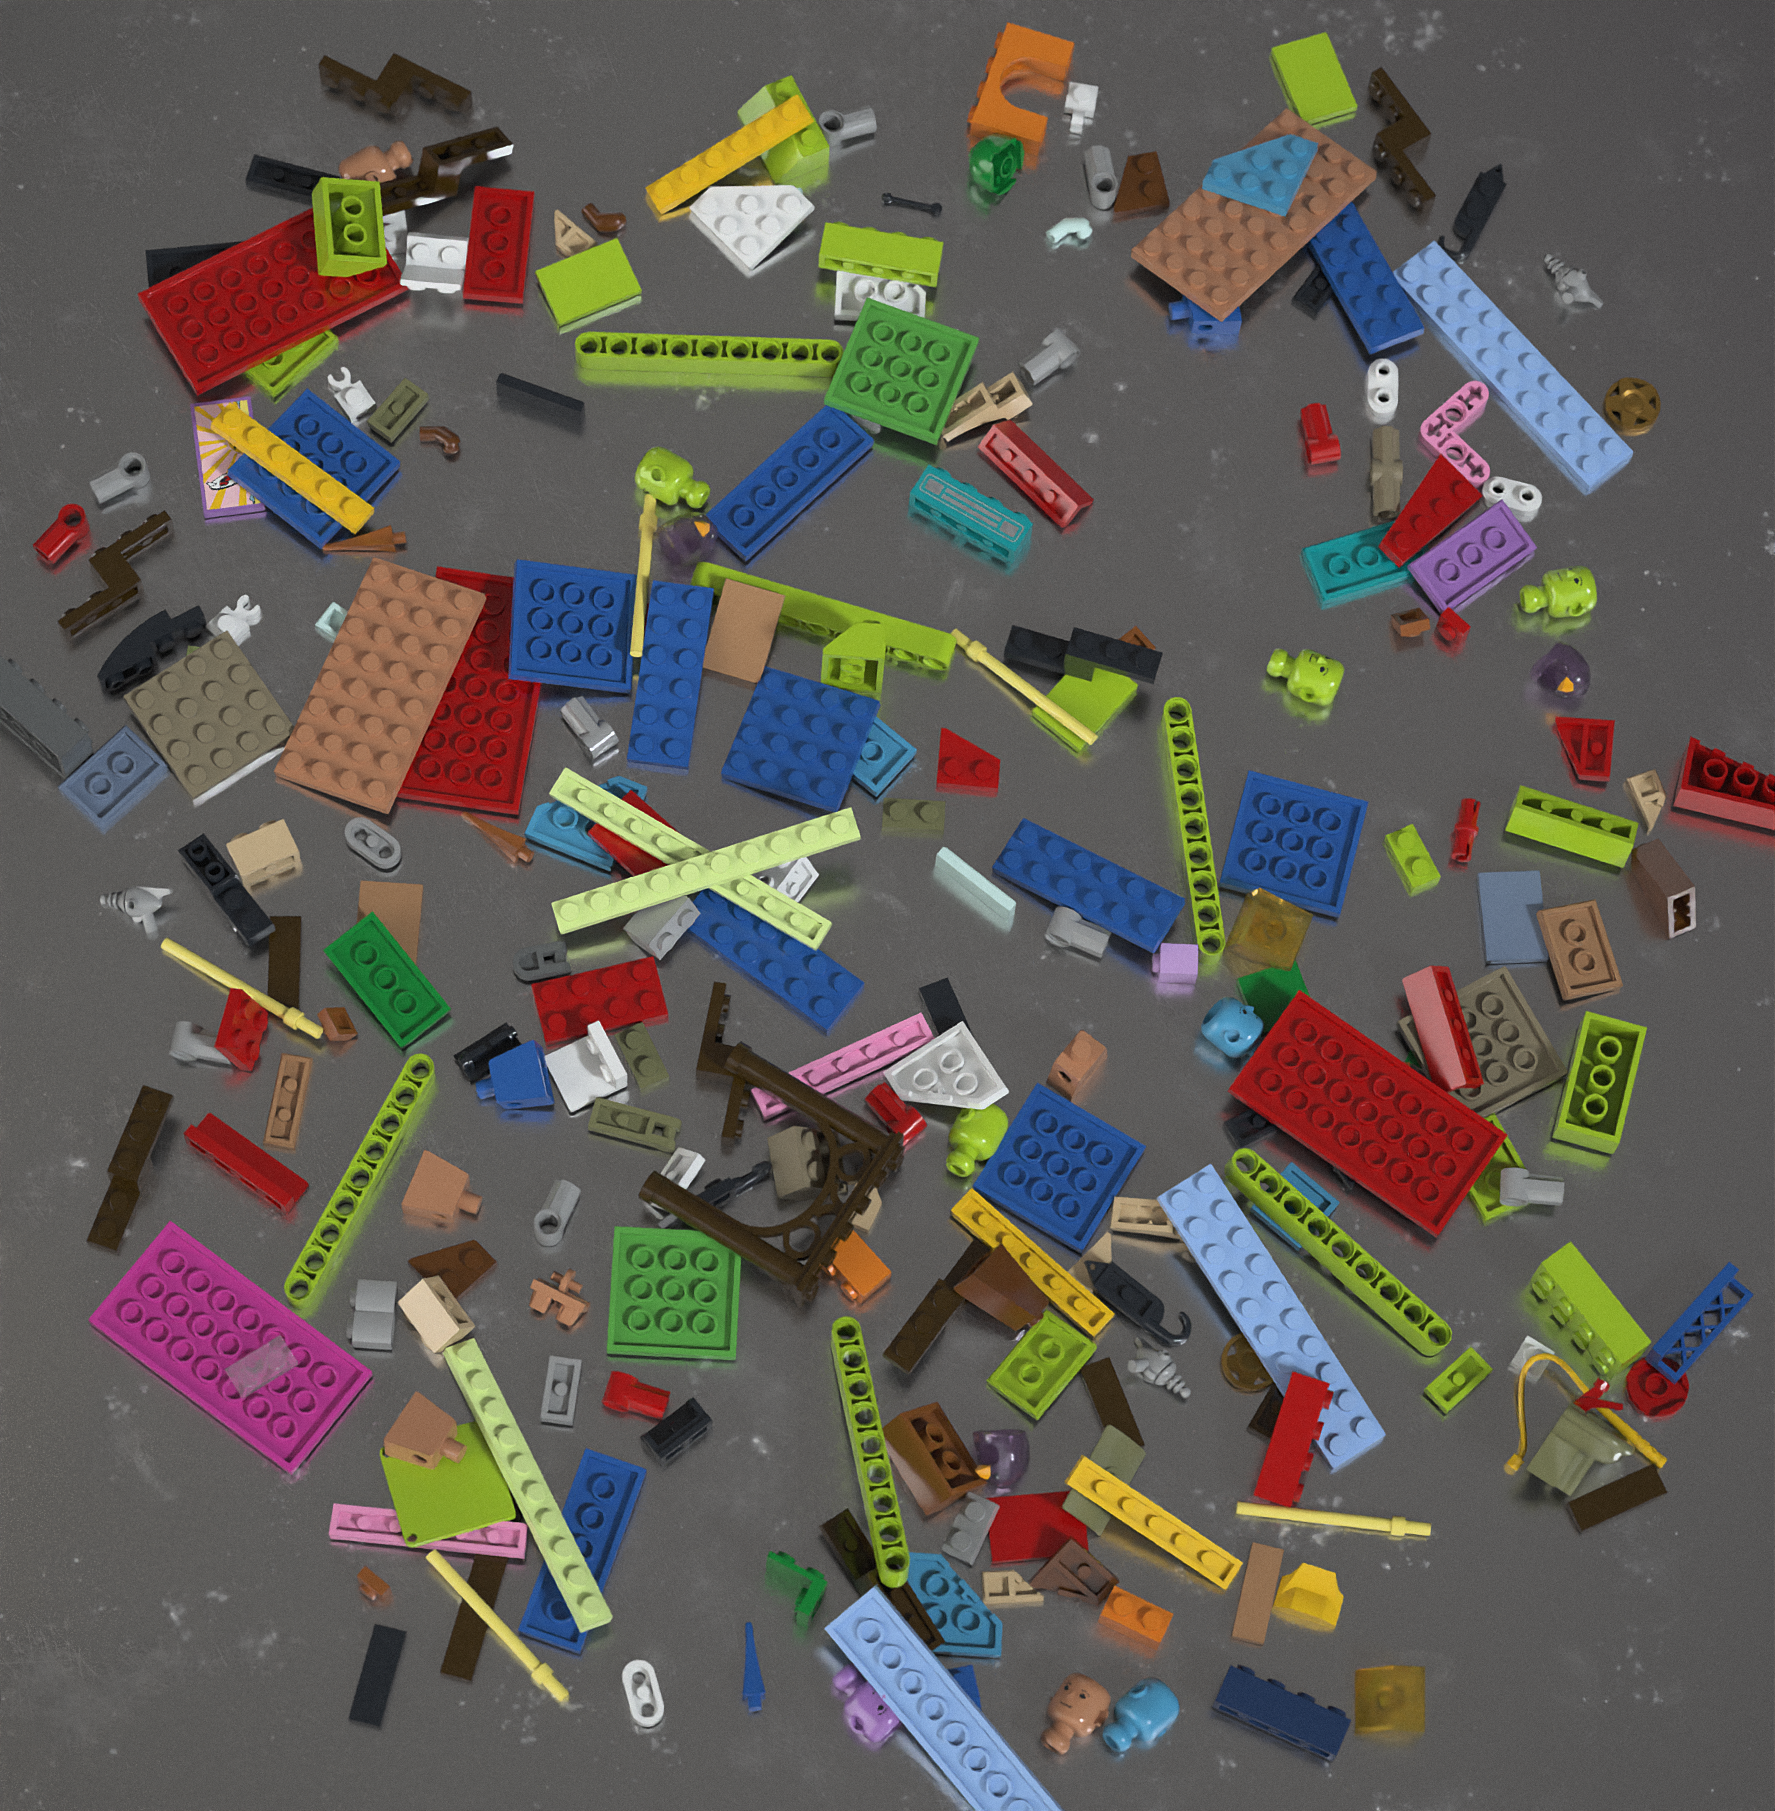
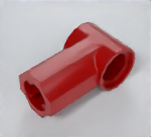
[1300,403,1341,465]
[32,503,90,564]
[864,1082,927,1146]
[601,1371,670,1420]

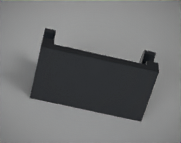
[639,1397,713,1466]

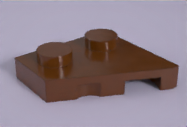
[1113,151,1170,218]
[407,1239,497,1301]
[1029,1536,1119,1605]

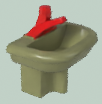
[1526,1378,1635,1496]

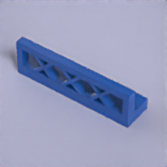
[1645,1262,1754,1384]

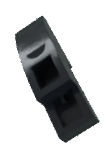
[97,605,207,692]
[178,833,276,947]

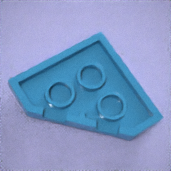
[1202,134,1318,217]
[525,776,648,872]
[907,1552,1003,1658]

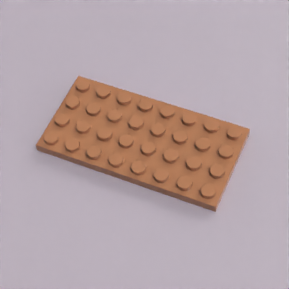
[1131,108,1377,322]
[274,557,486,814]

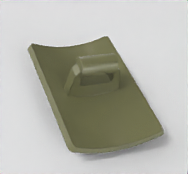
[1062,1425,1146,1536]

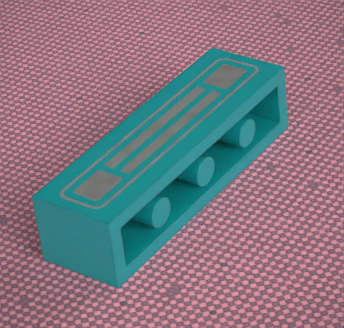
[909,464,1033,564]

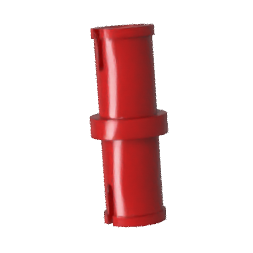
[1451,798,1481,862]

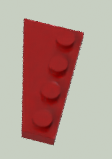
[1378,454,1483,568]

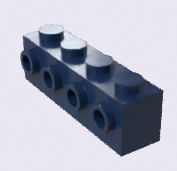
[1212,1665,1352,1762]

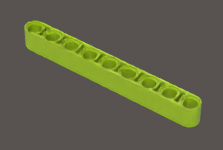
[575,332,844,377]
[690,562,957,671]
[1161,697,1225,965]
[284,1053,436,1309]
[1224,1148,1452,1356]
[831,1316,910,1588]

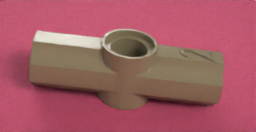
[1369,426,1403,520]

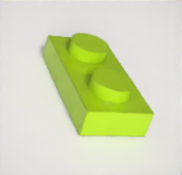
[1384,824,1441,892]
[1424,1347,1493,1414]

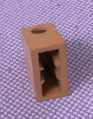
[1046,1029,1108,1101]
[401,1150,483,1223]
[383,1391,467,1470]

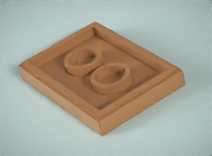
[703,578,786,683]
[356,881,424,966]
[1536,899,1623,1001]

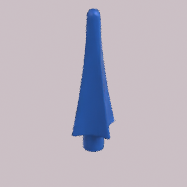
[742,1622,766,1711]

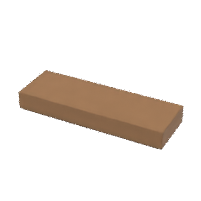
[263,1053,314,1151]
[1231,1542,1284,1646]

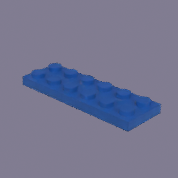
[1307,201,1425,354]
[703,405,874,562]
[627,580,714,770]
[992,818,1185,953]
[686,888,865,1034]
[518,1448,647,1654]

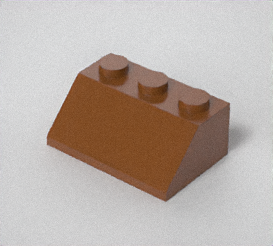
[882,1402,988,1516]

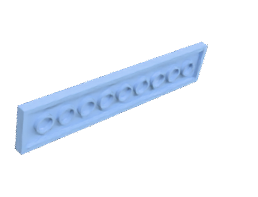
[1393,241,1634,491]
[1156,1164,1386,1470]
[825,1585,1064,1811]

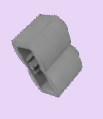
[347,1279,398,1350]

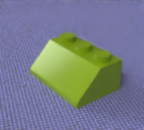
[737,75,830,186]
[312,177,387,277]
[821,620,887,693]

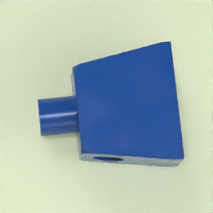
[1169,295,1242,334]
[475,1040,555,1109]

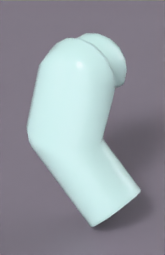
[1046,218,1092,243]

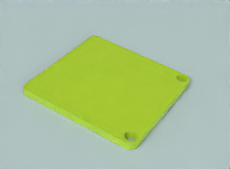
[379,1420,516,1548]

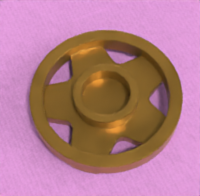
[1604,377,1661,432]
[1221,1333,1274,1392]

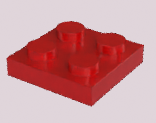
[214,988,268,1071]

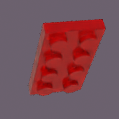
[463,186,535,304]
[531,956,668,1046]

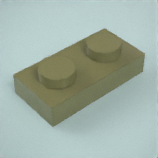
[367,378,429,443]
[882,798,946,835]
[614,1022,670,1093]

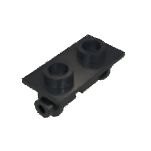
[453,1022,522,1081]

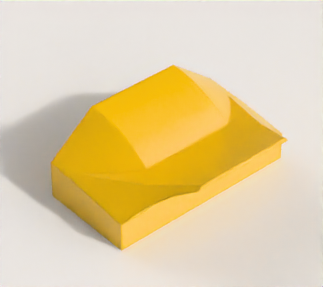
[1272,1563,1344,1629]

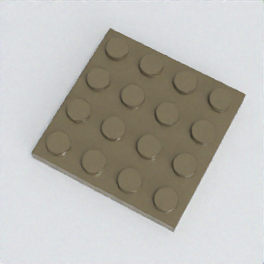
[123,630,294,800]
[1396,966,1569,1118]

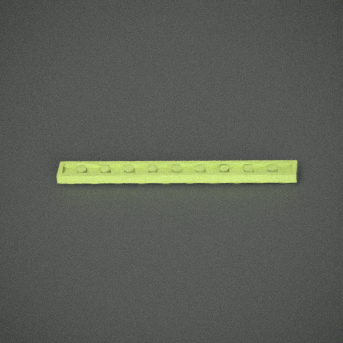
[549,767,832,951]
[551,807,861,935]
[443,1338,613,1633]

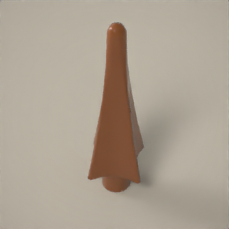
[322,525,407,552]
[461,811,534,863]

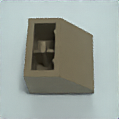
[767,1126,848,1201]

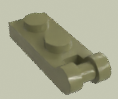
[588,1097,682,1153]

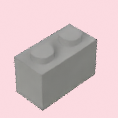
[623,895,701,960]

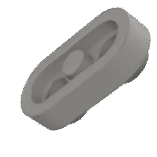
[345,817,401,869]

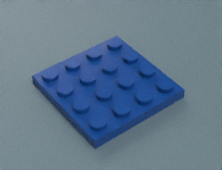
[227,388,401,549]
[508,559,637,694]
[721,666,880,812]
[1219,770,1368,918]
[972,1082,1146,1254]

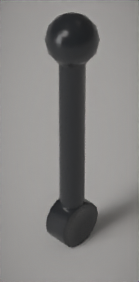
[881,192,942,216]

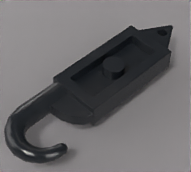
[1437,164,1507,261]
[658,1161,772,1229]
[1084,1260,1192,1346]

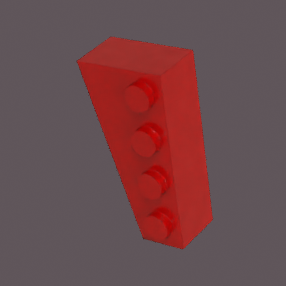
[1673,736,1775,830]

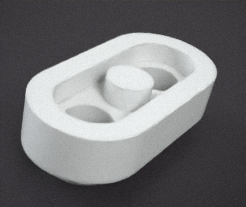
[1367,359,1398,418]
[1481,477,1542,516]
[622,1660,664,1727]

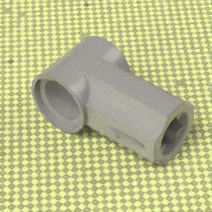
[818,105,877,147]
[1083,145,1118,209]
[1018,329,1080,385]
[87,452,150,504]
[560,696,619,759]
[1044,906,1111,958]
[169,1021,231,1064]
[1500,1168,1564,1206]
[534,1179,581,1246]

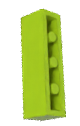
[818,222,944,287]
[1505,785,1639,868]

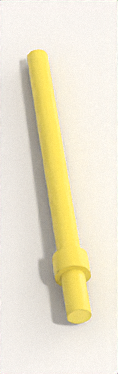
[630,494,658,657]
[951,629,1098,745]
[161,937,323,1039]
[1236,1501,1431,1536]
[426,1549,569,1702]

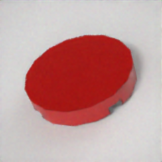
[1624,1356,1689,1420]

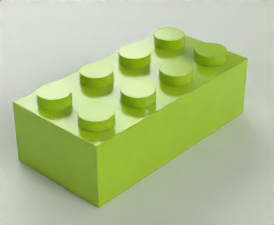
[1552,1011,1647,1154]
[1531,1241,1651,1380]

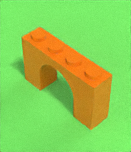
[967,22,1075,156]

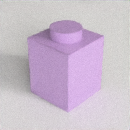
[1152,943,1198,984]

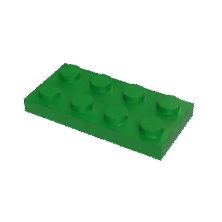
[323,911,451,1049]

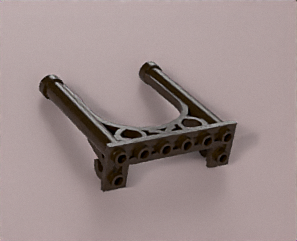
[638,1041,906,1309]

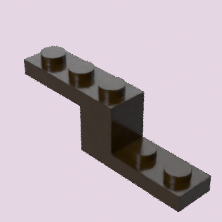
[318,53,472,117]
[1368,67,1436,215]
[380,126,514,216]
[57,510,174,642]
[696,981,751,1148]
[86,1085,174,1254]
[882,1239,990,1375]
[819,1508,945,1651]

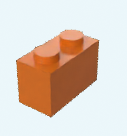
[822,1230,892,1305]
[1098,1585,1173,1651]

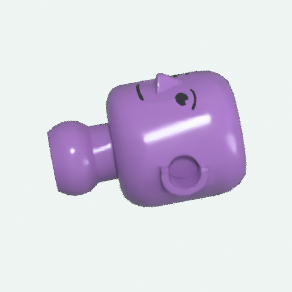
[832,1663,902,1743]

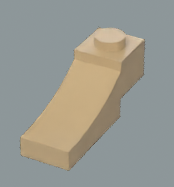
[942,372,1033,441]
[1110,1197,1183,1241]

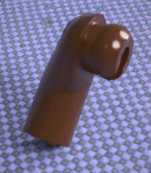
[420,426,461,454]

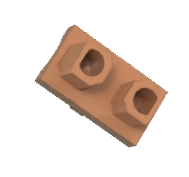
[529,1269,591,1326]

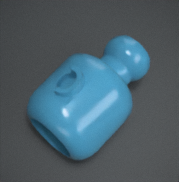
[1201,997,1265,1058]
[1102,1677,1180,1752]

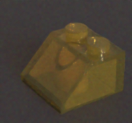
[1224,887,1314,971]
[1354,1665,1425,1739]

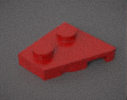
[1555,716,1615,782]
[936,728,1000,793]

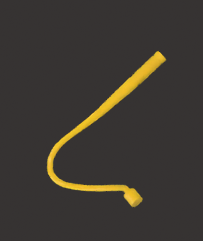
[1506,1353,1667,1471]

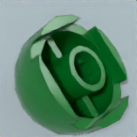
[968,133,1024,195]

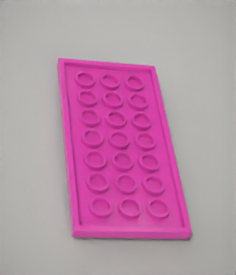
[88,1221,373,1476]

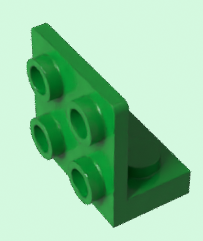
[766,1551,828,1629]

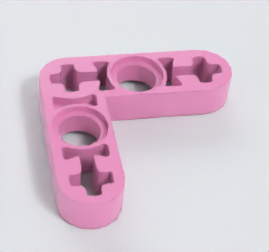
[1418,381,1490,489]

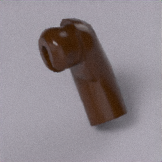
[581,203,626,232]

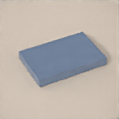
[58,725,170,831]
[1477,870,1549,964]

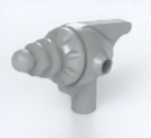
[1544,254,1604,308]
[99,886,173,933]
[1127,1336,1191,1398]

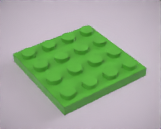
[824,297,980,445]
[607,1226,741,1360]

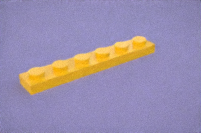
[645,94,814,215]
[211,402,375,534]
[950,1188,1115,1340]
[1064,1455,1243,1590]

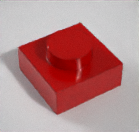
[1436,607,1471,646]

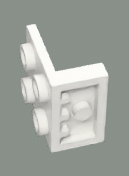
[400,232,468,293]
[750,857,819,902]
[545,1021,627,1112]

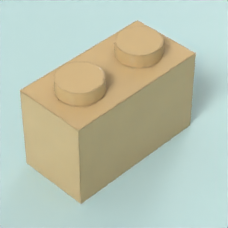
[226,819,301,886]
[397,1276,475,1353]

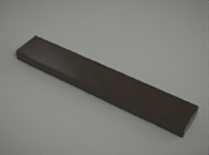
[440,1489,523,1683]

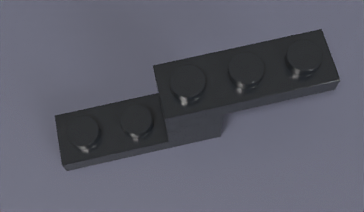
[1003,625,1163,685]

